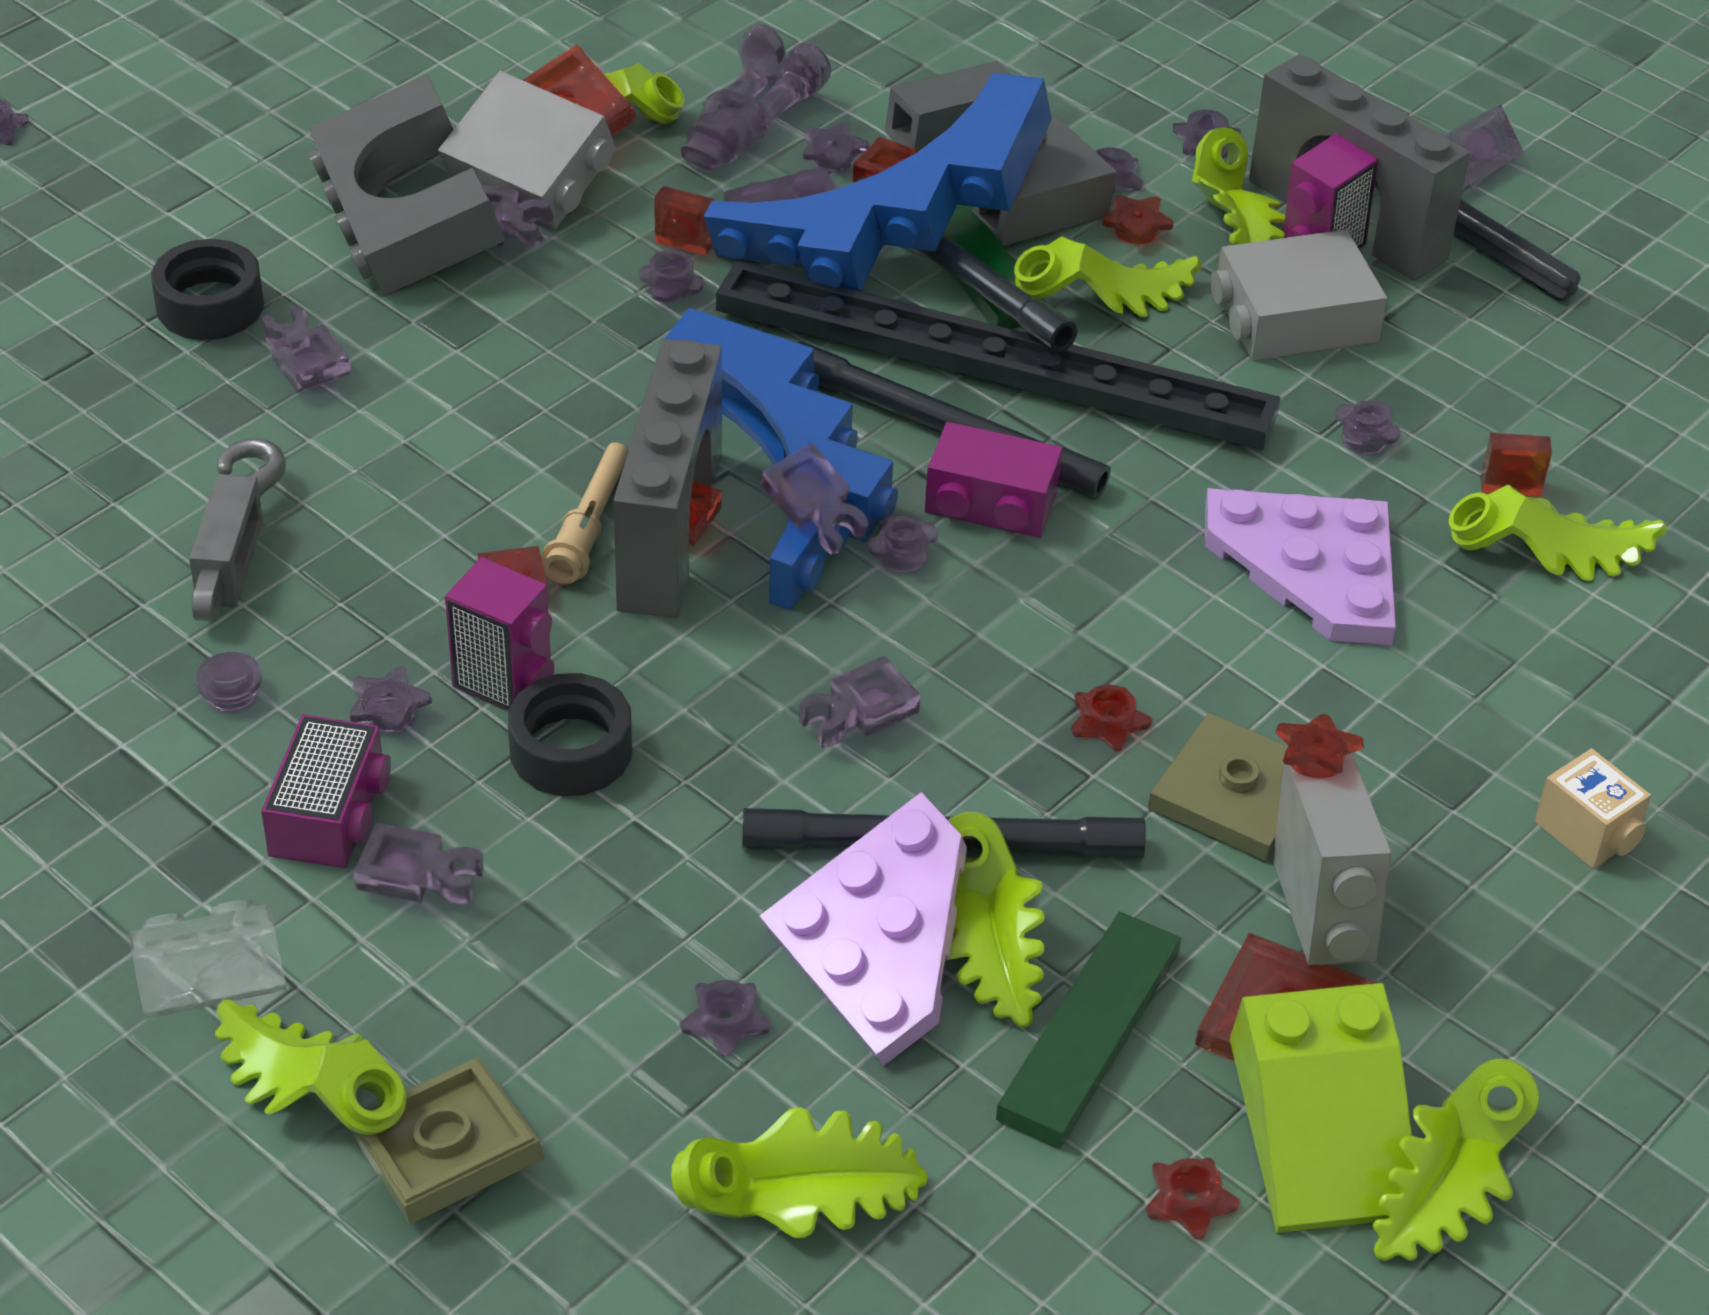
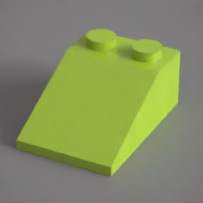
[1230,983,1414,1233]

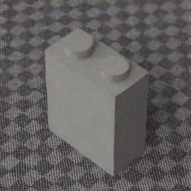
[438,71,616,229]
[1211,229,1388,361]
[1273,751,1392,966]

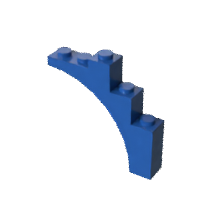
[704,73,1052,291]
[664,308,898,610]

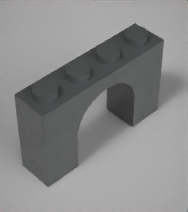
[1249,54,1471,281]
[885,61,1117,246]
[308,74,506,296]
[613,338,722,618]

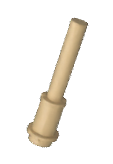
[541,443,628,584]

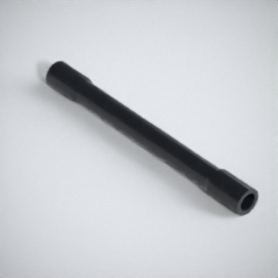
[856,177,1078,353]
[798,341,1111,499]
[742,808,1146,858]

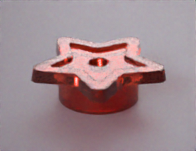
[1102,194,1173,245]
[1071,685,1153,752]
[1275,714,1364,778]
[1146,1158,1240,1240]

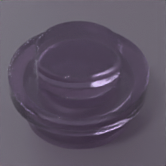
[196,652,262,711]

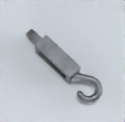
[189,438,286,622]

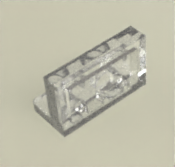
[128,899,286,1020]

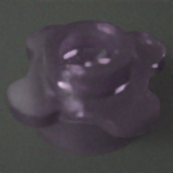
[639,250,704,302]
[1335,401,1401,455]
[869,514,938,573]

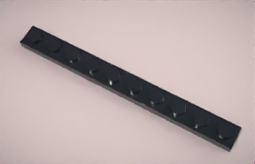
[716,260,1281,450]

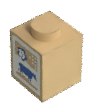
[1534,748,1651,869]

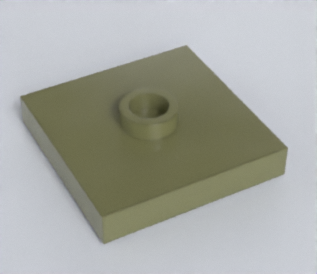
[1148,712,1304,861]
[351,1056,544,1224]

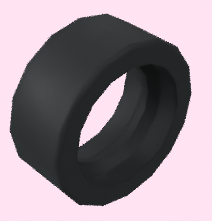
[151,239,264,340]
[508,673,632,796]

